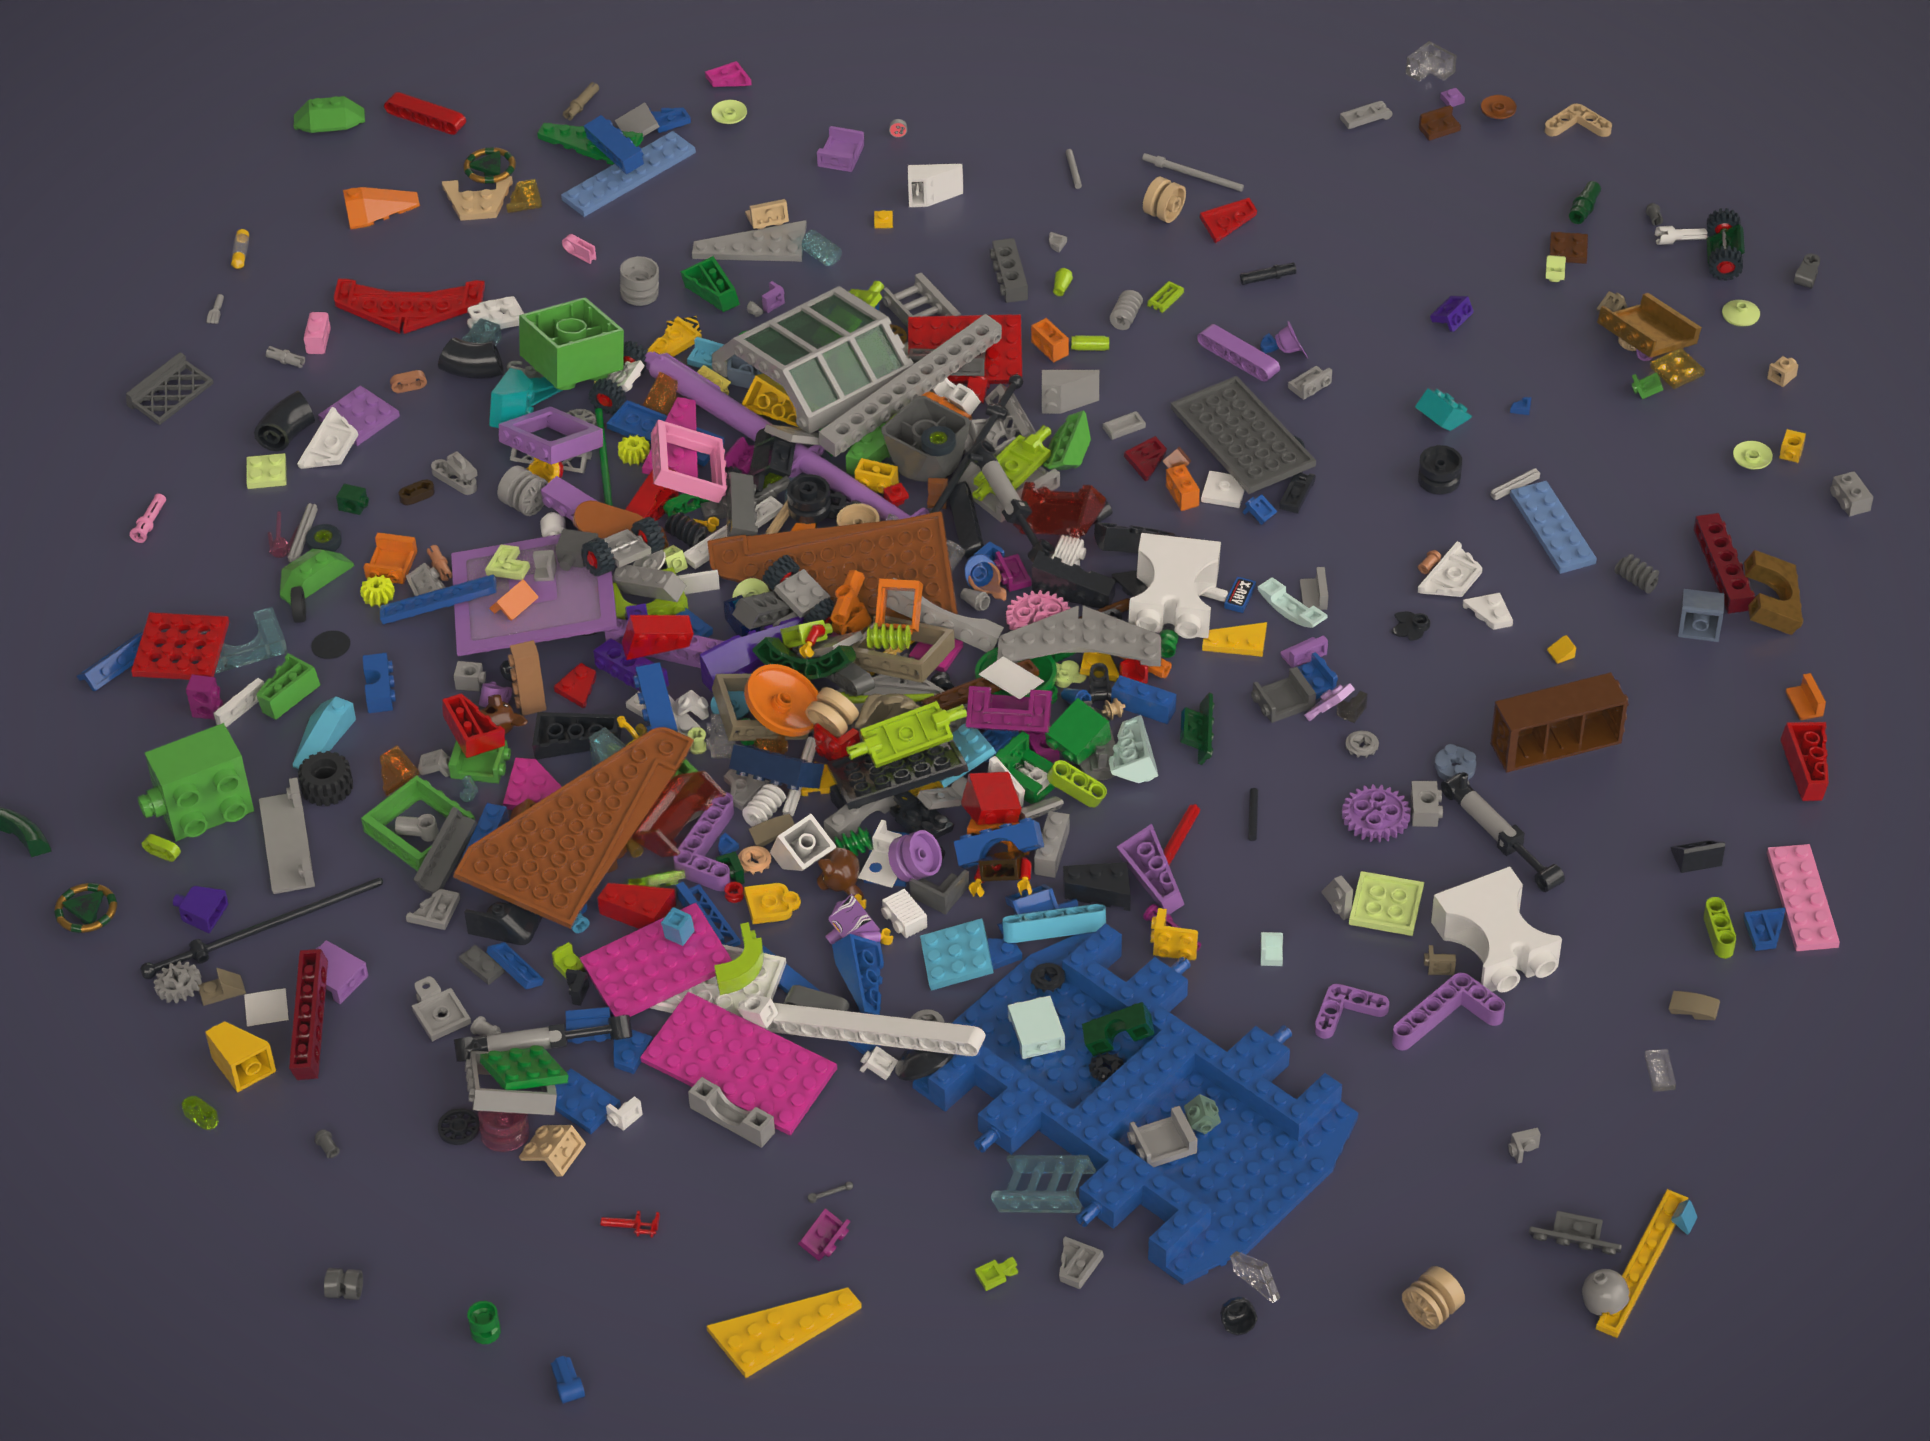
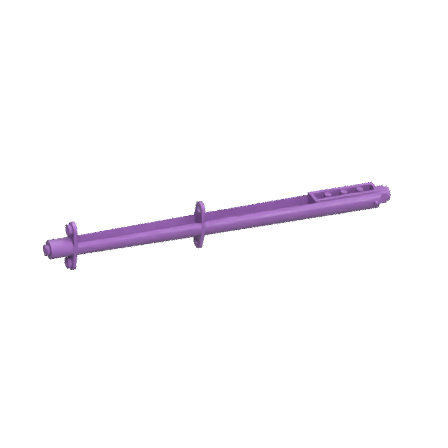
[644,352,930,521]

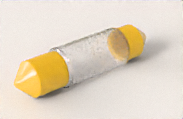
[231,229,249,269]

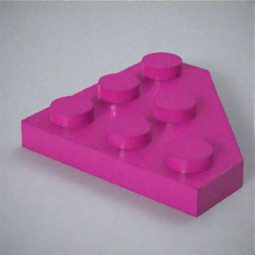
[503,758,562,810]

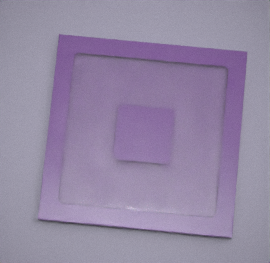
[451,534,618,656]

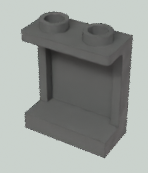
[1251,666,1316,723]

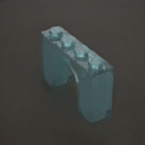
[199,607,288,674]

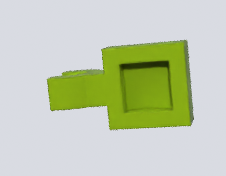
[975,1256,1018,1291]

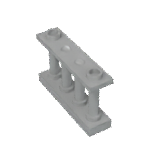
[882,273,961,328]

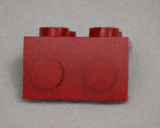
[813,723,860,761]

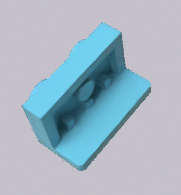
[687,337,725,372]

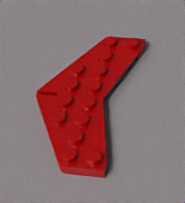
[334,279,485,334]

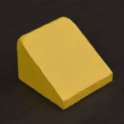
[1547,635,1576,664]

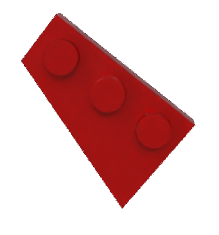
[1200,198,1257,244]

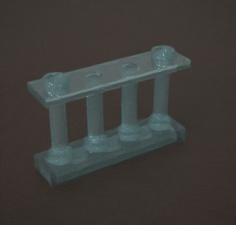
[991,1155,1096,1213]

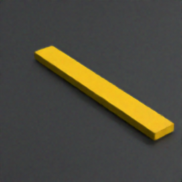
[1596,1189,1688,1338]

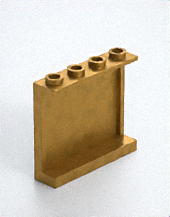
[1597,293,1702,358]

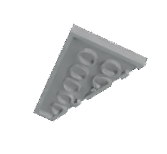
[692,220,807,262]

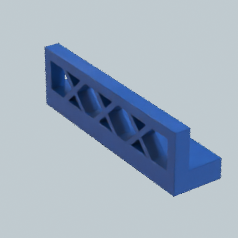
[76,631,159,691]
[676,882,741,947]

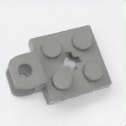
[412,976,471,1041]

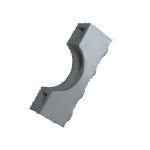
[824,796,897,843]
[688,1077,775,1148]

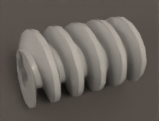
[1110,290,1143,330]

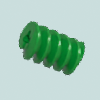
[834,826,874,856]

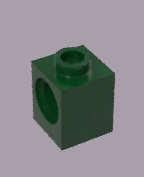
[336,484,369,515]

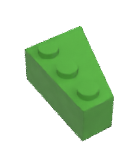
[846,423,890,475]
[256,653,320,720]

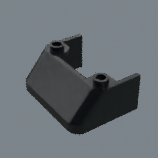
[464,902,542,945]

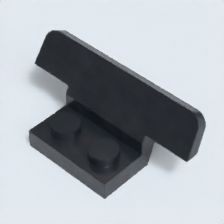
[749,428,796,493]

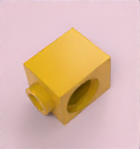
[1779,429,1806,463]

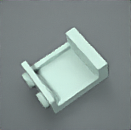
[1008,996,1065,1059]

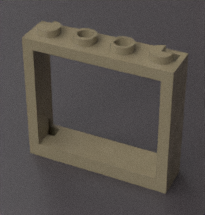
[852,616,955,683]
[712,674,809,741]

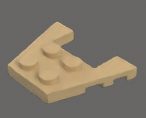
[442,176,513,221]

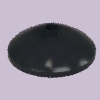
[895,1049,955,1081]

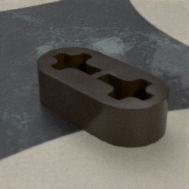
[399,479,435,505]

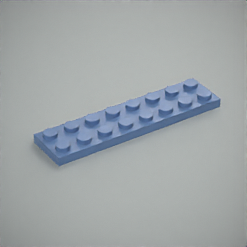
[561,131,696,217]

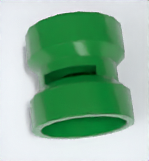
[1159,629,1179,658]

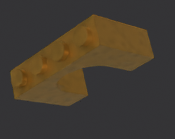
[1744,550,1803,635]

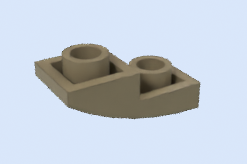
[749,814,795,847]
[1669,991,1720,1020]

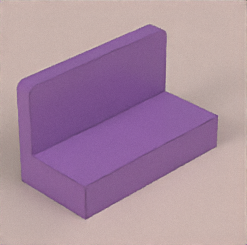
[1281,635,1328,668]

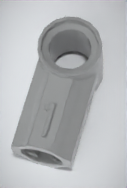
[395,814,439,842]

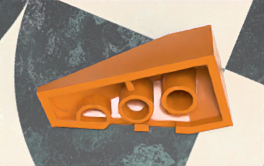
[343,187,420,230]

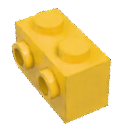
[855,458,899,494]

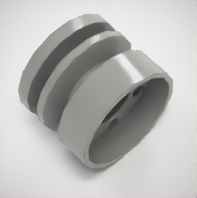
[620,256,659,306]
[497,465,548,516]

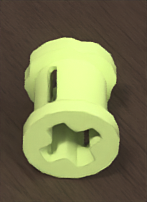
[687,727,707,755]

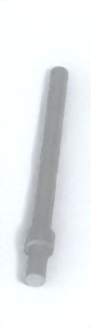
[1142,153,1244,192]

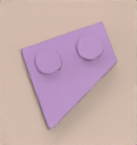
[1304,683,1355,721]

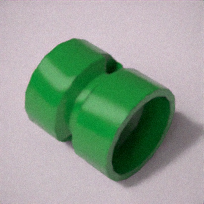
[467,1301,501,1344]

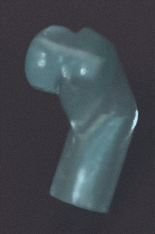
[460,776,478,802]

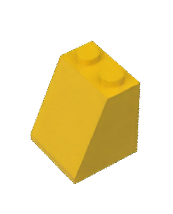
[205,1021,276,1093]

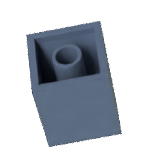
[1678,589,1724,642]

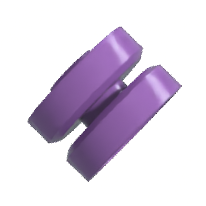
[888,830,942,882]

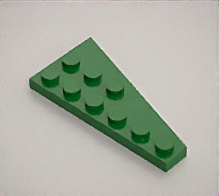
[537,123,643,165]

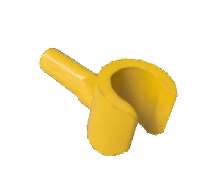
[694,517,719,532]

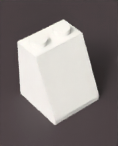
[770,814,836,871]

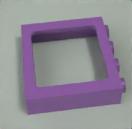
[499,406,603,465]

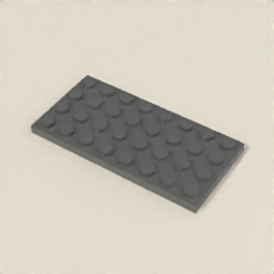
[1171,376,1316,494]

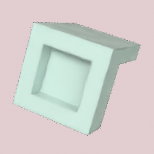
[1260,932,1283,966]

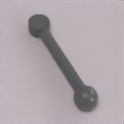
[808,1182,853,1203]

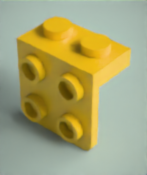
[1150,908,1198,960]

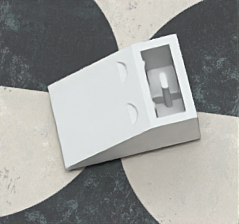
[908,164,963,207]

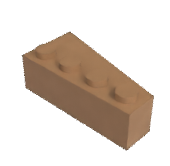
[507,640,546,716]

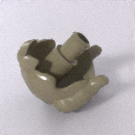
[855,693,920,729]

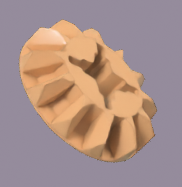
[738,846,771,875]

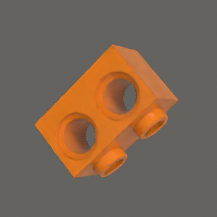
[1031,318,1069,363]
[1166,464,1200,511]

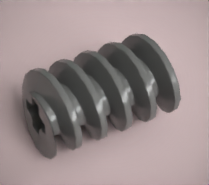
[1615,554,1659,594]

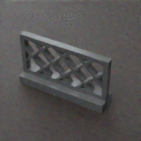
[126,352,213,425]

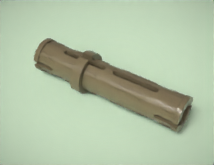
[563,82,599,121]

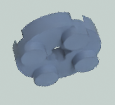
[1434,744,1476,780]

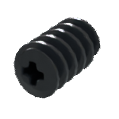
[665,512,708,547]

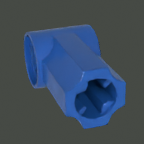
[551,1356,585,1404]

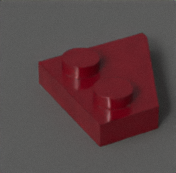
[1124,436,1167,482]

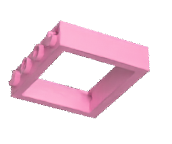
[651,420,728,503]

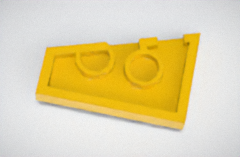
[647,316,702,357]

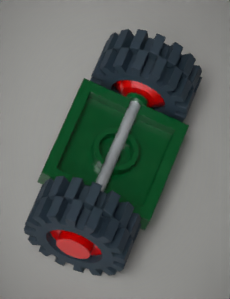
[1707,208,1745,281]

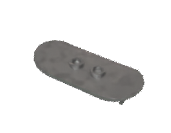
[1079,701,1116,781]

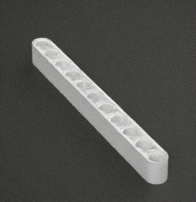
[766,1003,986,1056]

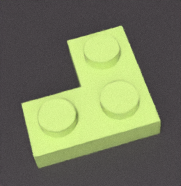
[485,544,530,580]

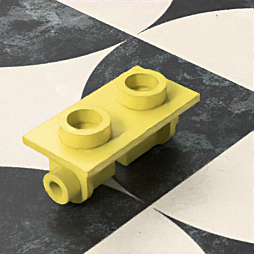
[697,365,731,395]

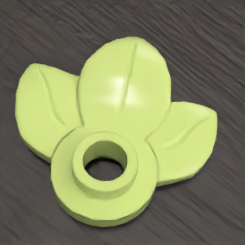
[1055,660,1087,688]

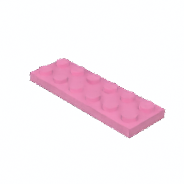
[1767,844,1840,951]

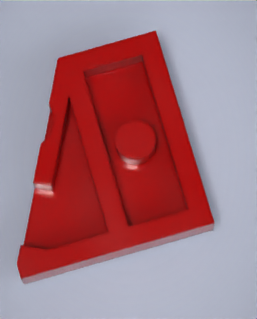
[554,663,597,709]

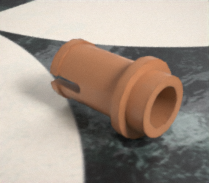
[1418,550,1441,574]

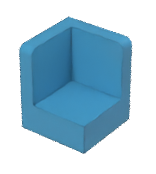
[661,907,695,946]

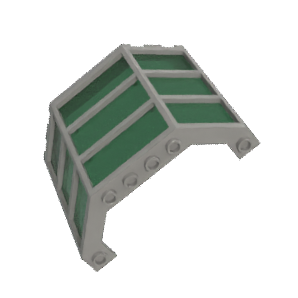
[712,286,914,434]

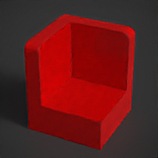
[1119,658,1148,684]

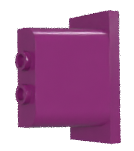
[966,686,1052,733]

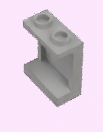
[1127,1106,1197,1167]

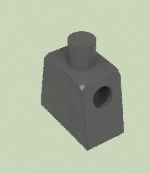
[556,529,598,571]

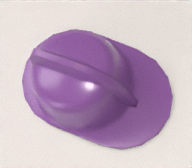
[1275,321,1308,359]

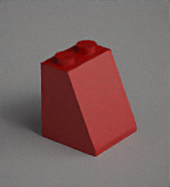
[961,772,1022,825]

